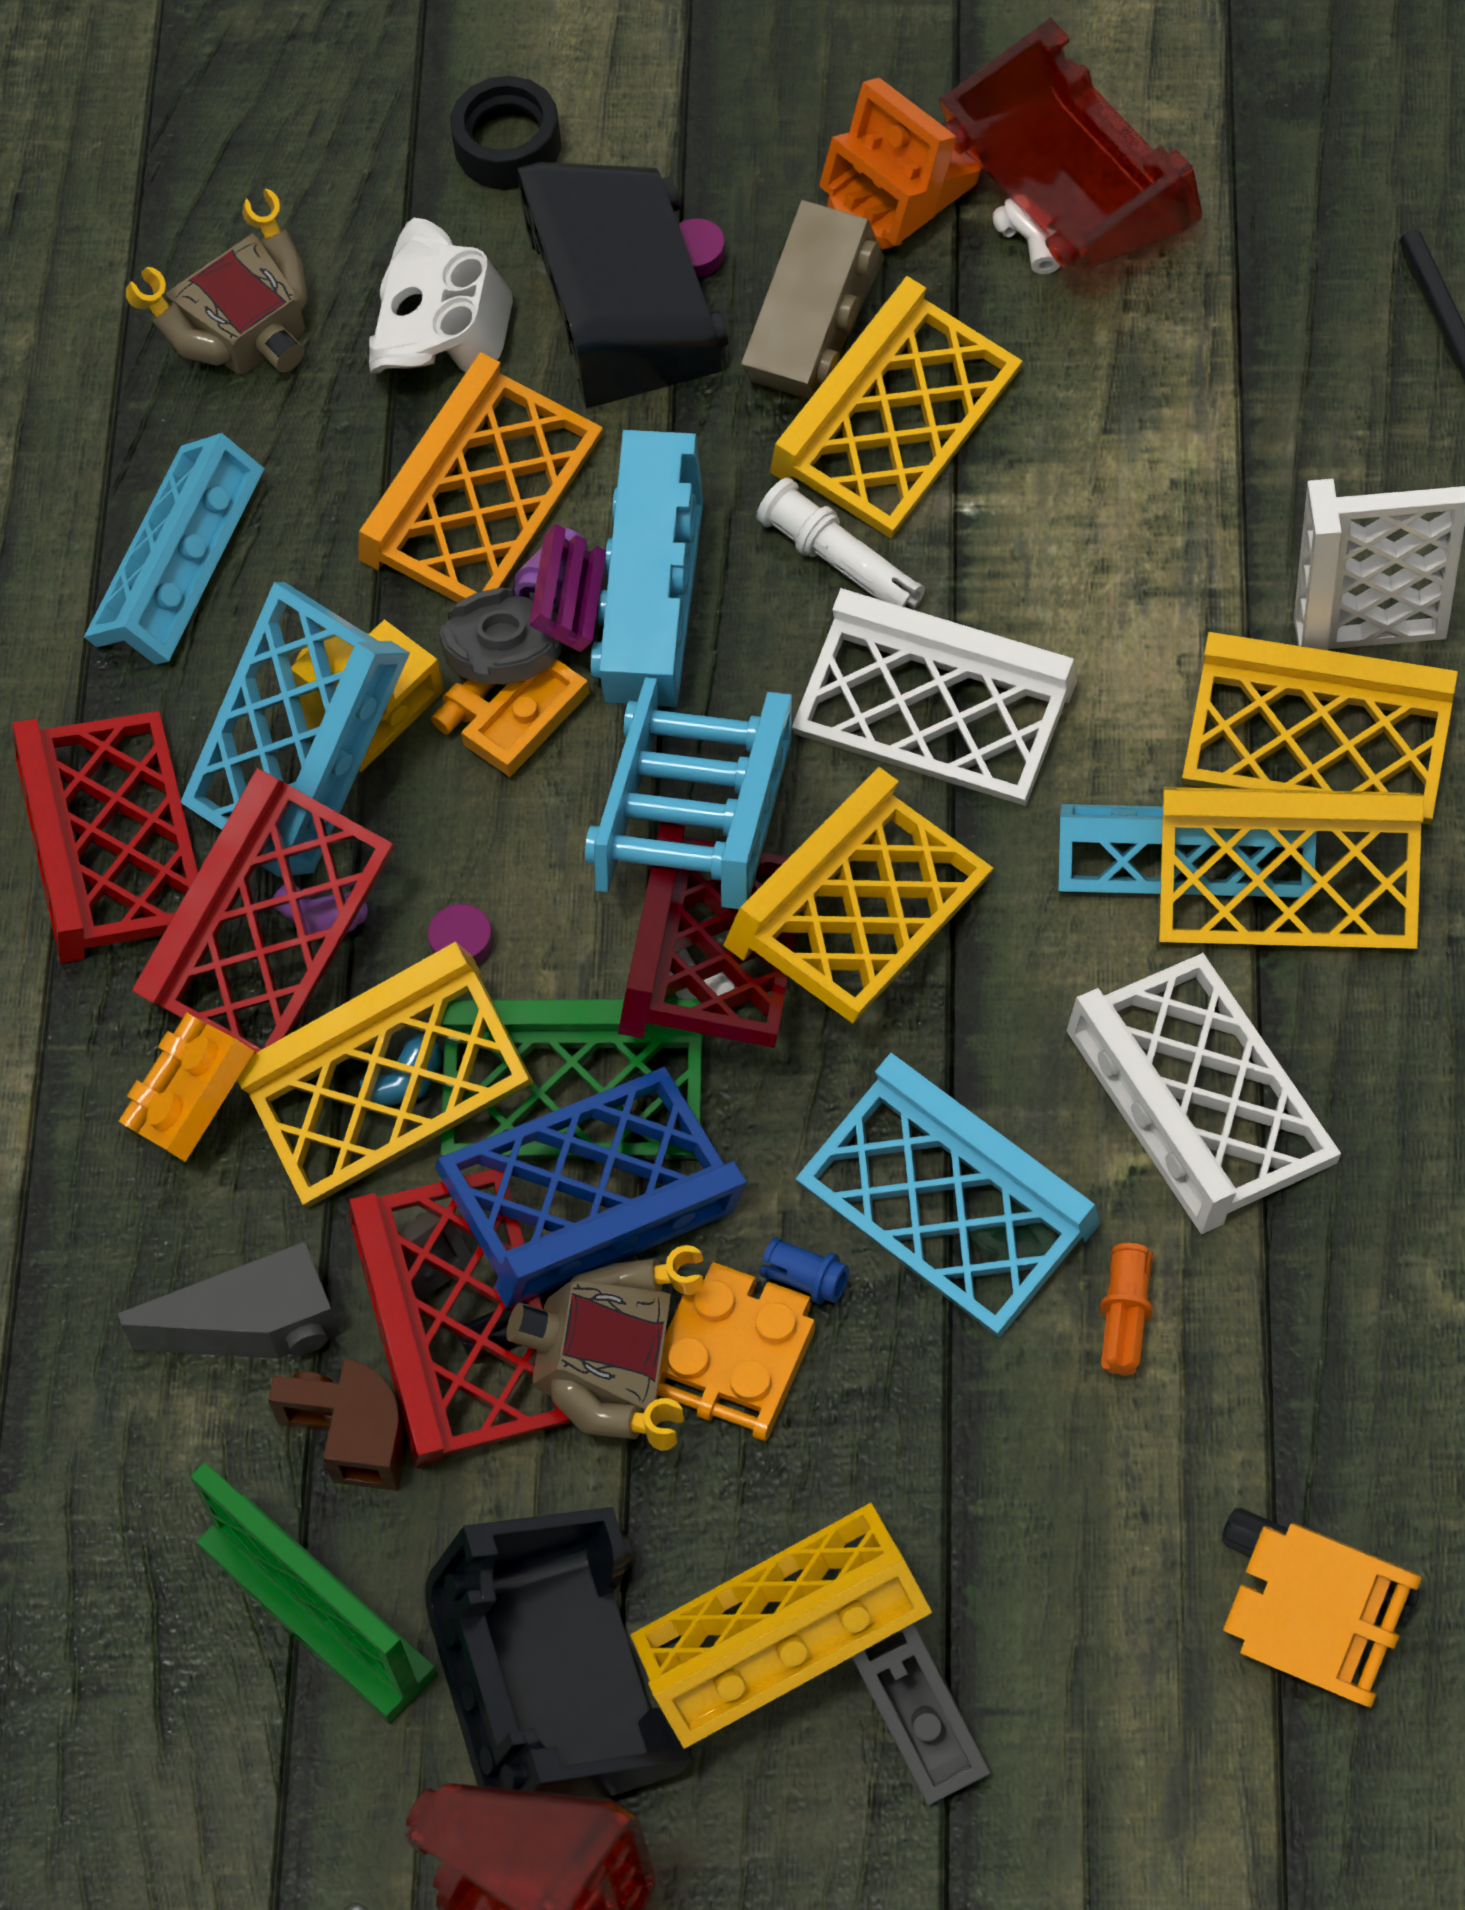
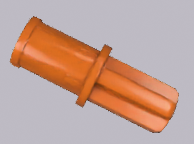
[1100,1243,1154,1376]

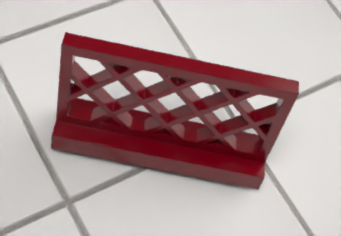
[618,822,795,1048]

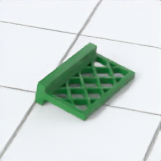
[441,999,705,1160]
[190,1462,438,1724]

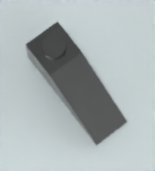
[117,1241,340,1358]
[852,1622,990,1805]

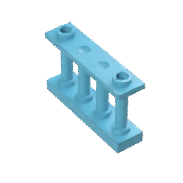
[585,677,792,909]

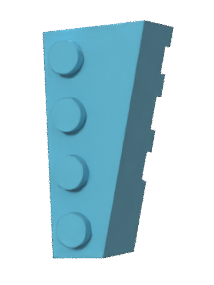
[591,430,704,707]

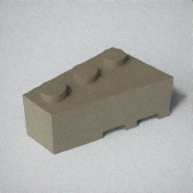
[741,200,885,400]

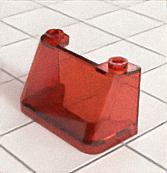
[939,18,1202,272]
[405,1783,656,1910]

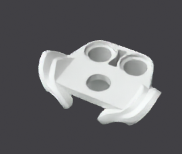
[369,218,513,374]

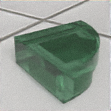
[969,1204,1055,1261]

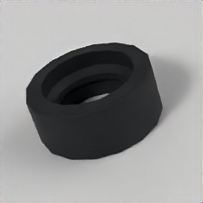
[450,76,562,189]

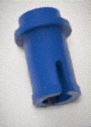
[760,1237,849,1304]

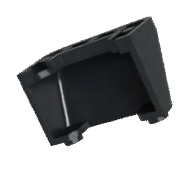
[516,162,728,409]
[425,1507,693,1828]

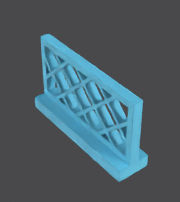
[180,582,410,877]
[795,1053,1101,1338]

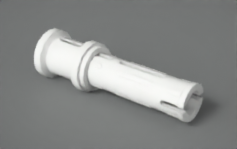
[756,477,925,610]

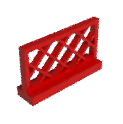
[12,711,198,964]
[132,768,396,1054]
[348,1169,572,1468]

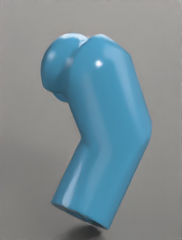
[360,1033,442,1111]

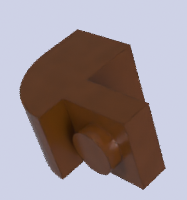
[268,1359,407,1491]

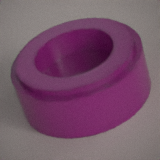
[678,218,726,278]
[428,904,493,965]

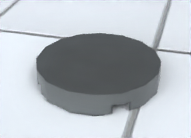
[440,588,563,684]

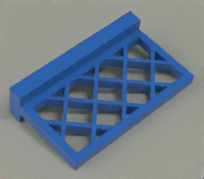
[435,1067,747,1308]

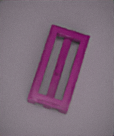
[529,524,606,652]

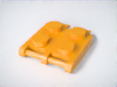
[656,1262,816,1442]
[1223,1523,1423,1707]

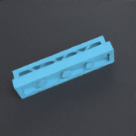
[84,433,265,665]
[1058,804,1316,898]

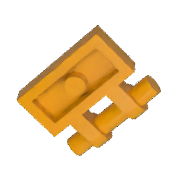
[431,659,590,777]
[118,1012,255,1162]

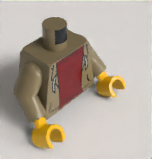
[126,189,308,374]
[506,1245,704,1451]

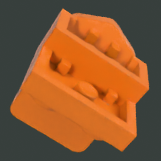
[819,78,981,250]

